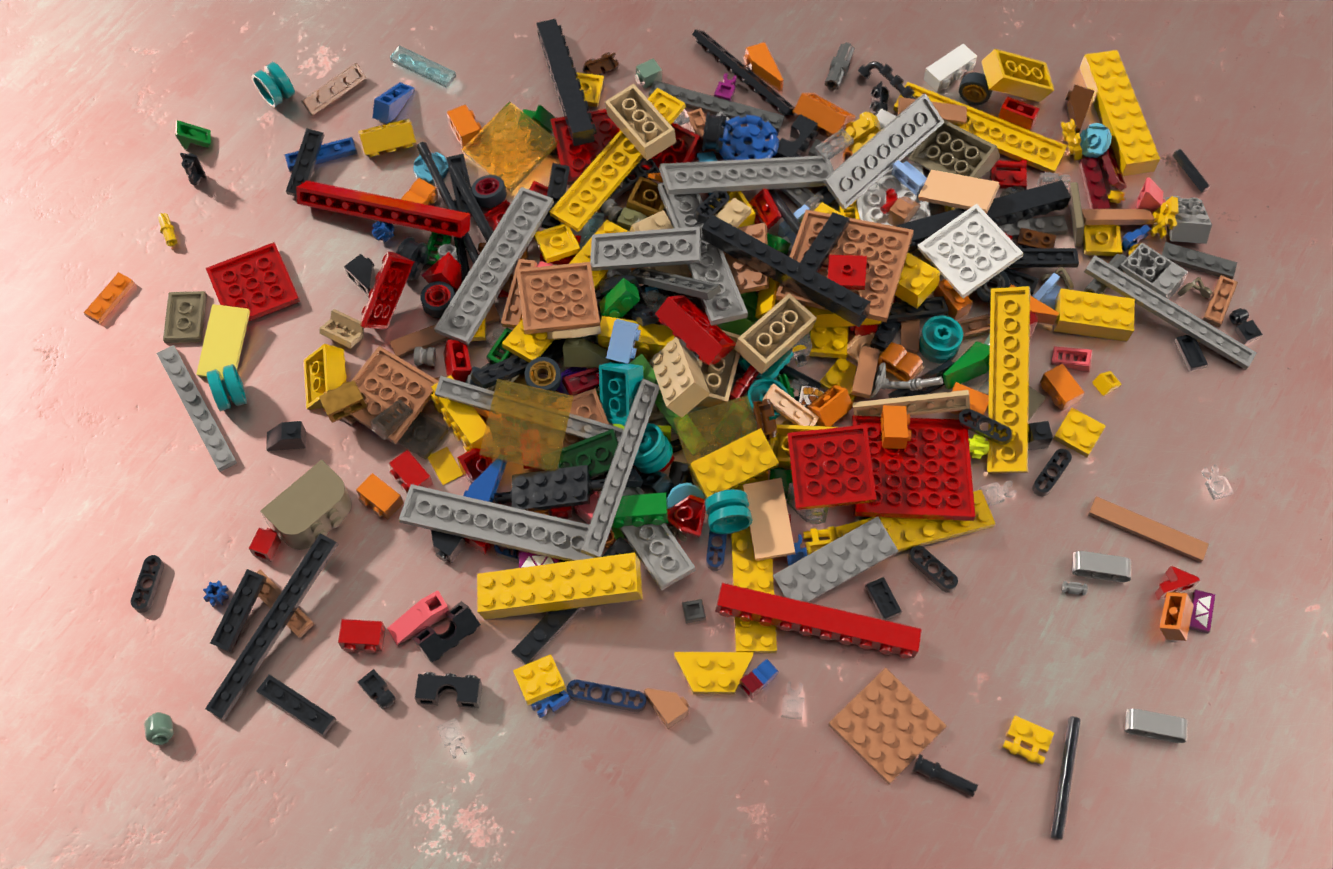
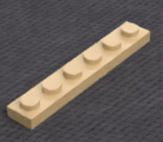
[853,390,970,416]

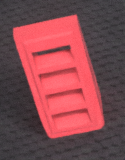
[1051,346,1092,372]

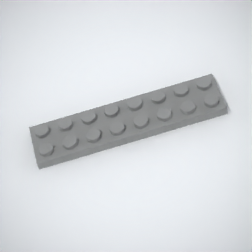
[823,94,945,209]

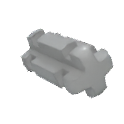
[1062,581,1088,595]

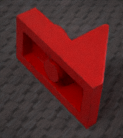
[1155,566,1200,600]

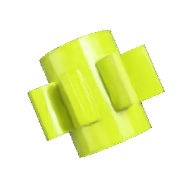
[969,434,989,459]

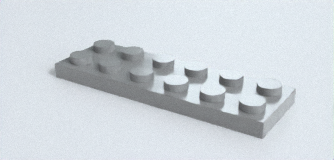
[590,227,702,271]
[619,487,696,591]
[773,517,898,602]

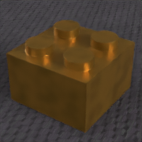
[626,176,666,217]

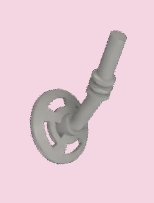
[870,363,943,399]

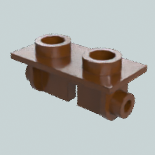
[583,52,619,75]
[1017,227,1057,248]
[753,399,778,440]

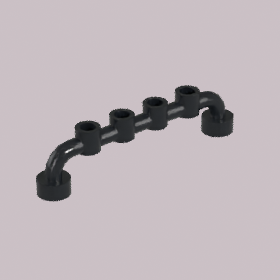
[858,61,919,99]

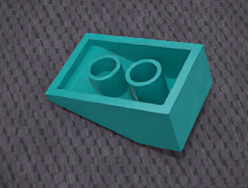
[599,361,643,426]

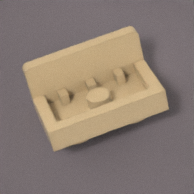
[714,198,752,228]
[319,309,364,349]

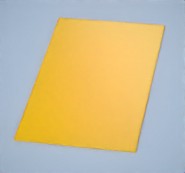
[427,447,463,485]

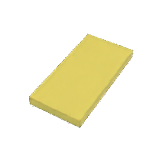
[196,304,250,379]

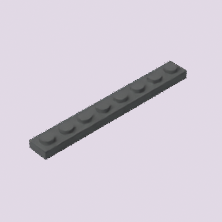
[649,80,784,133]

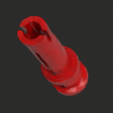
[729,365,759,405]

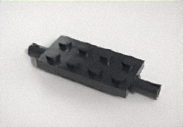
[495,465,606,511]

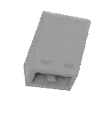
[1165,196,1212,244]
[1120,243,1188,300]

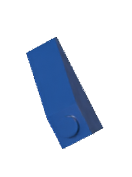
[372,82,415,124]
[463,455,508,503]

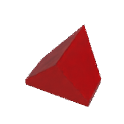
[421,252,462,294]
[457,448,493,485]
[667,495,706,537]

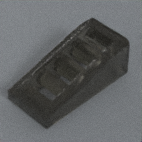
[371,399,413,440]

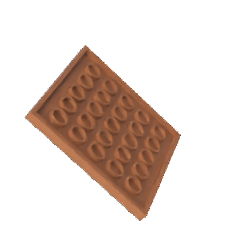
[776,210,914,322]

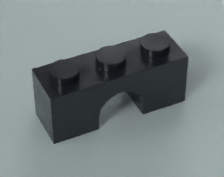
[772,114,818,158]
[412,601,481,663]
[415,672,482,709]

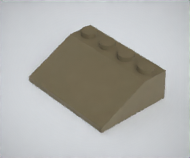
[909,119,1000,179]

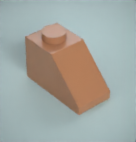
[887,196,921,226]
[644,688,689,729]

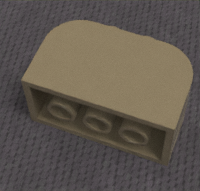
[260,460,352,550]

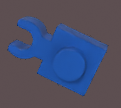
[1122,224,1151,252]
[787,534,807,566]
[531,691,570,718]

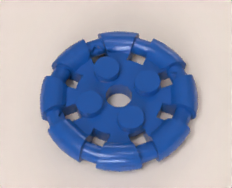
[719,115,779,161]

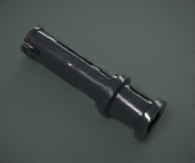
[912,754,978,797]

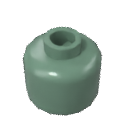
[144,712,174,745]

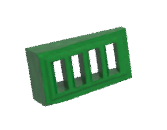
[427,232,452,266]
[486,327,512,364]

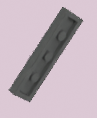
[1161,242,1237,279]

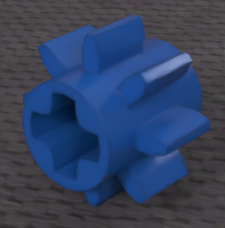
[372,221,394,242]
[203,580,229,607]

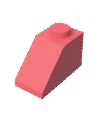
[1136,178,1165,213]

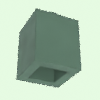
[635,58,662,89]

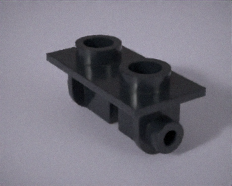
[870,81,889,115]
[180,153,207,185]

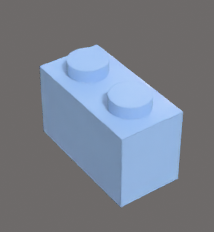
[606,319,641,364]

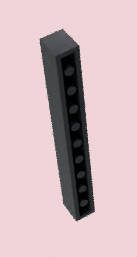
[536,19,597,146]
[896,180,1071,252]
[701,214,870,327]

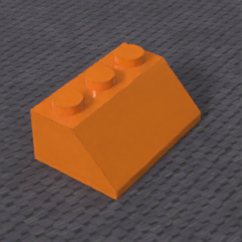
[793,93,856,137]

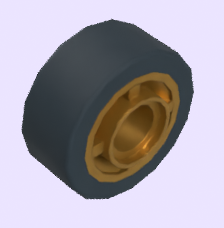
[959,72,993,105]
[525,357,561,395]

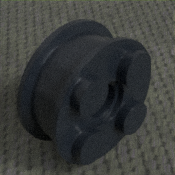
[702,112,727,153]
[396,237,430,280]

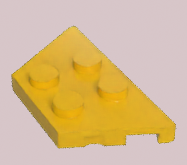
[674,652,753,694]

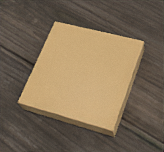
[547,326,601,340]

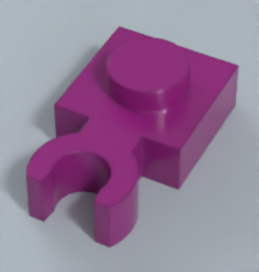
[714,73,736,101]

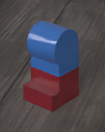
[739,659,779,699]

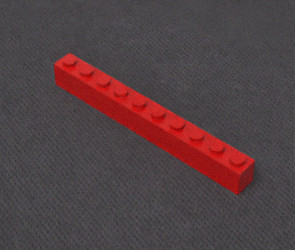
[296,181,470,238]
[715,583,922,659]

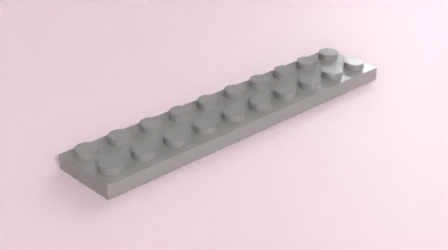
[659,155,834,195]
[658,182,748,326]
[434,187,554,345]
[399,484,593,561]

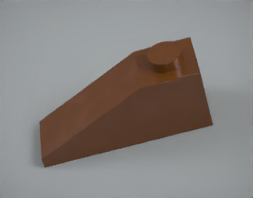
[1065,85,1094,133]

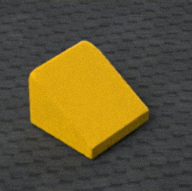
[1092,371,1122,396]

